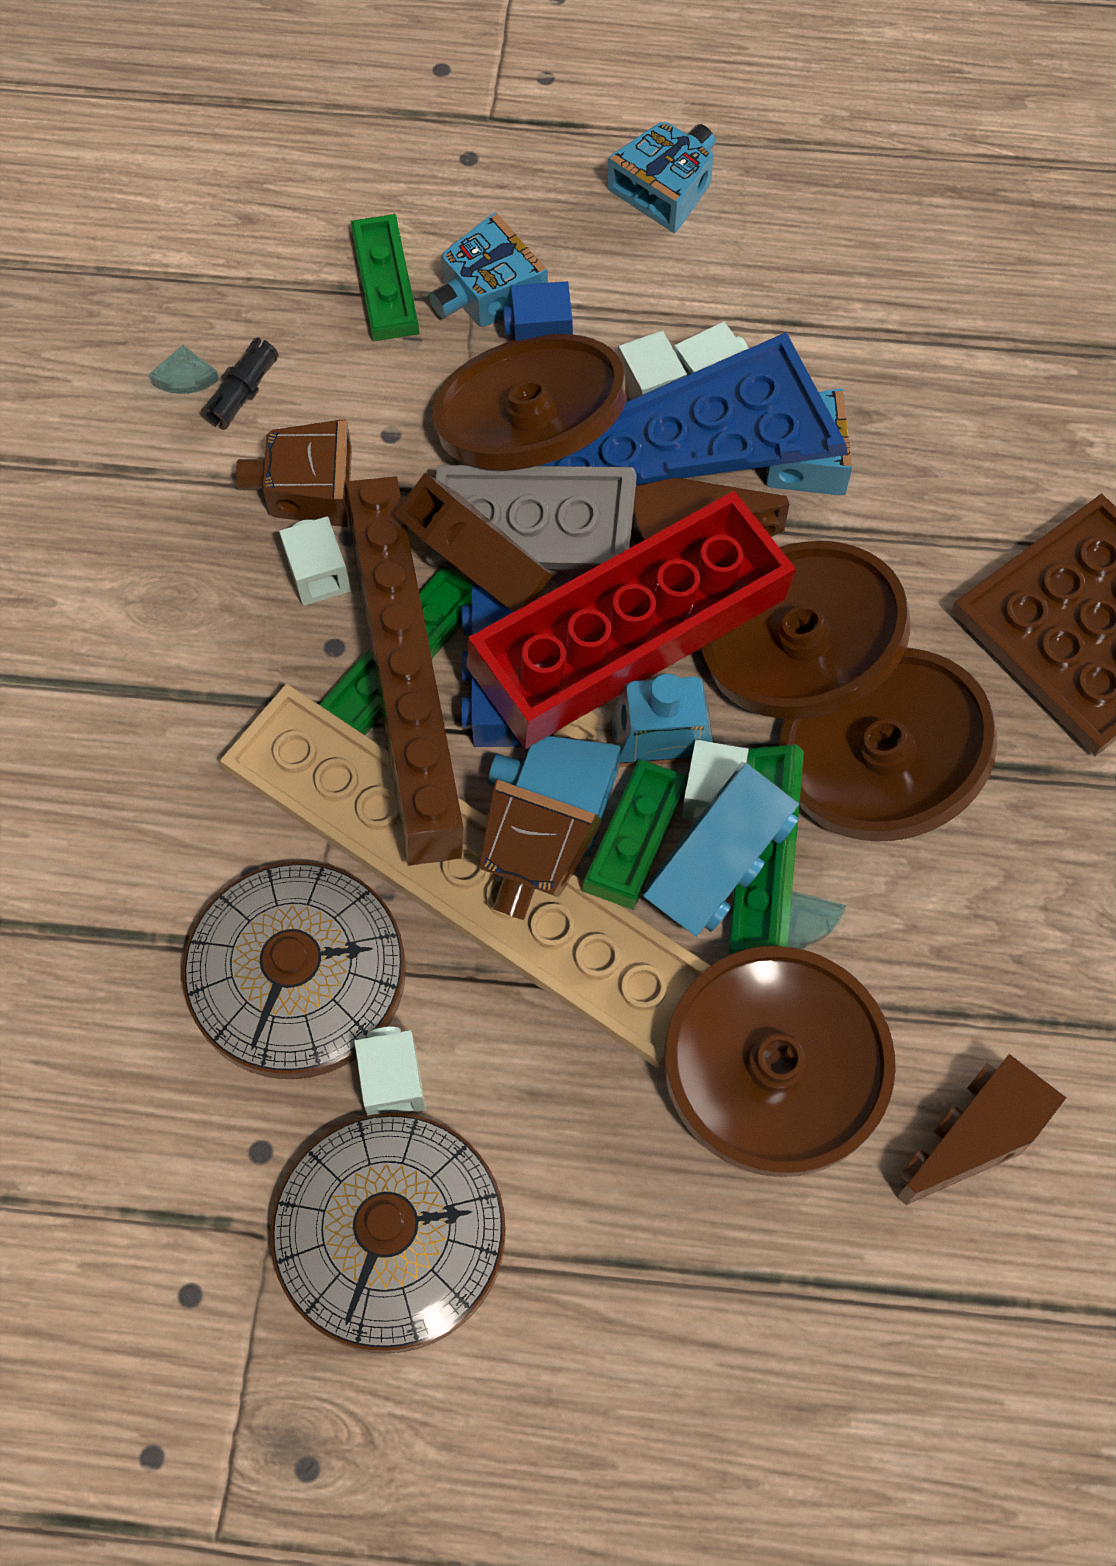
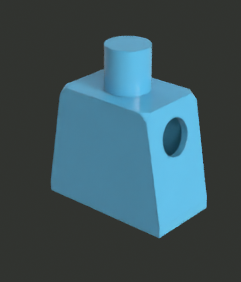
[488,736,621,857]

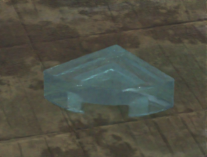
[149,345,219,394]
[788,892,846,949]

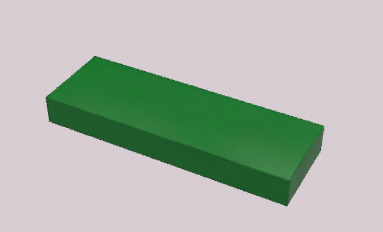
[350,214,420,342]
[582,759,689,910]

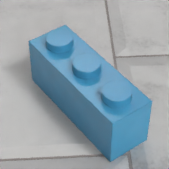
[642,761,799,937]

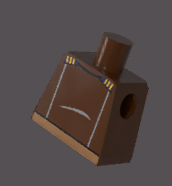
[236,420,352,527]
[480,780,602,920]

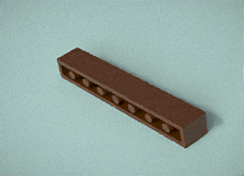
[347,476,464,866]

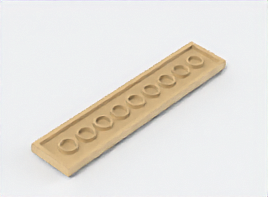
[220,683,710,1068]

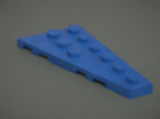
[539,332,848,485]

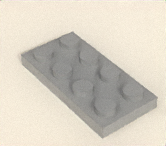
[426,465,637,570]

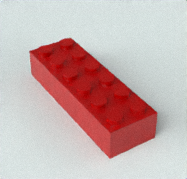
[467,491,796,749]

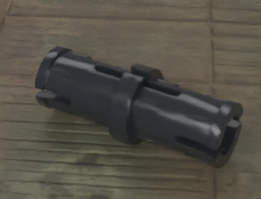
[201,337,279,430]

